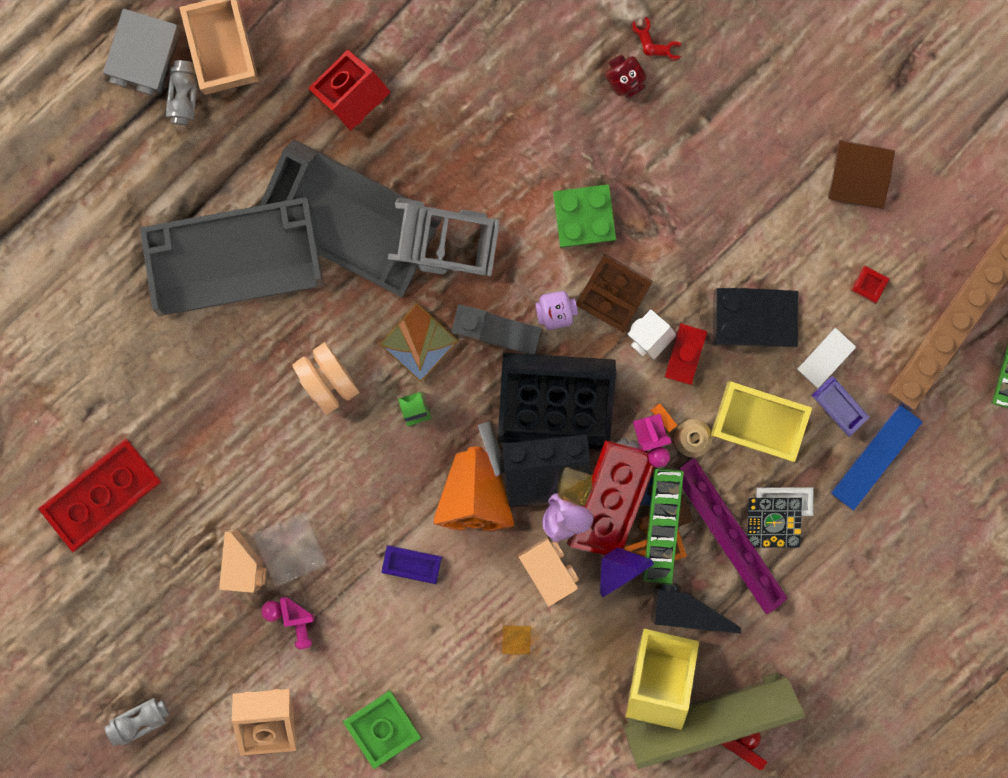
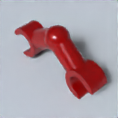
[632,17,682,61]

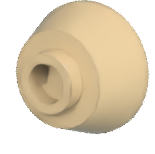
[674,419,712,457]

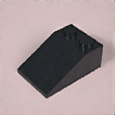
[713,288,798,347]
[651,583,741,634]

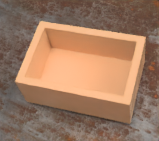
[179,0,259,95]

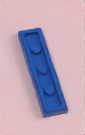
[830,405,923,511]

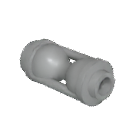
[165,60,197,125]
[105,698,170,747]

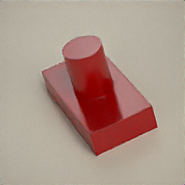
[664,323,707,385]

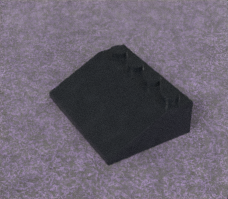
[497,352,616,449]

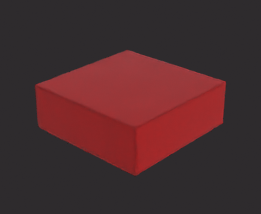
[851,266,890,304]

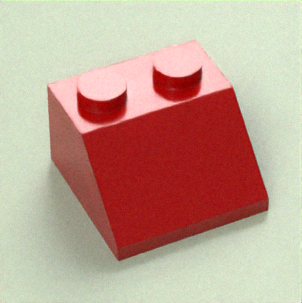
[308,50,391,131]

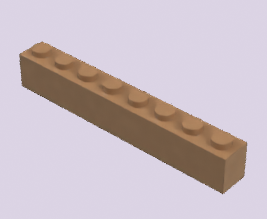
[885,223,1008,411]

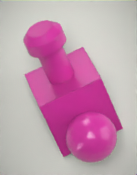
[632,413,671,468]
[261,596,315,650]

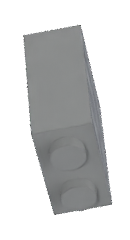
[103,9,181,96]

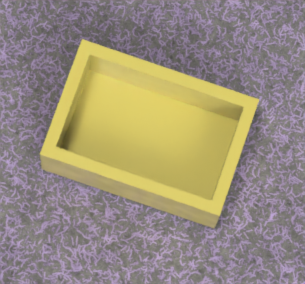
[711,382,812,462]
[625,629,699,730]

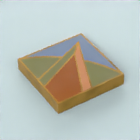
[379,303,459,382]

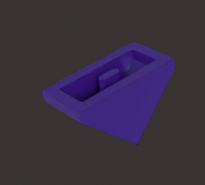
[600,548,654,597]

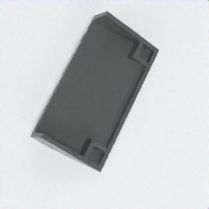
[140,197,325,316]

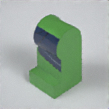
[398,392,432,426]

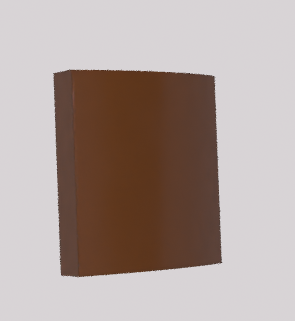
[828,140,895,209]
[576,253,653,333]

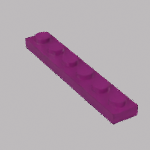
[676,457,788,614]

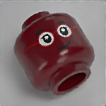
[605,54,647,98]

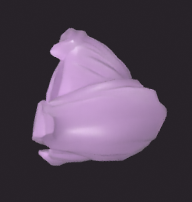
[542,494,594,542]

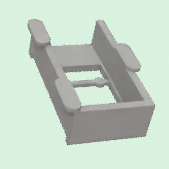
[388,198,500,276]

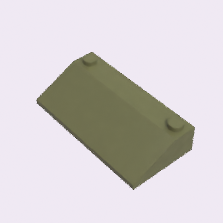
[623,672,805,769]

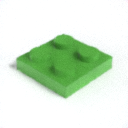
[553,184,616,248]
[343,689,421,769]

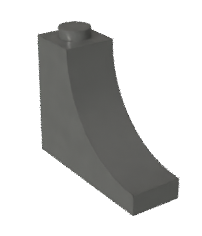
[452,304,541,354]

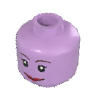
[535,291,578,330]

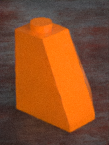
[434,447,514,531]

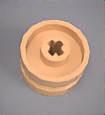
[292,342,360,415]

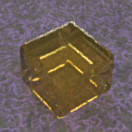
[558,467,592,506]

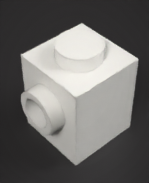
[628,310,677,360]

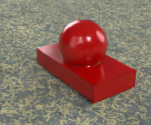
[721,732,768,770]

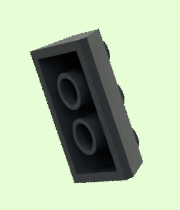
[502,435,592,508]

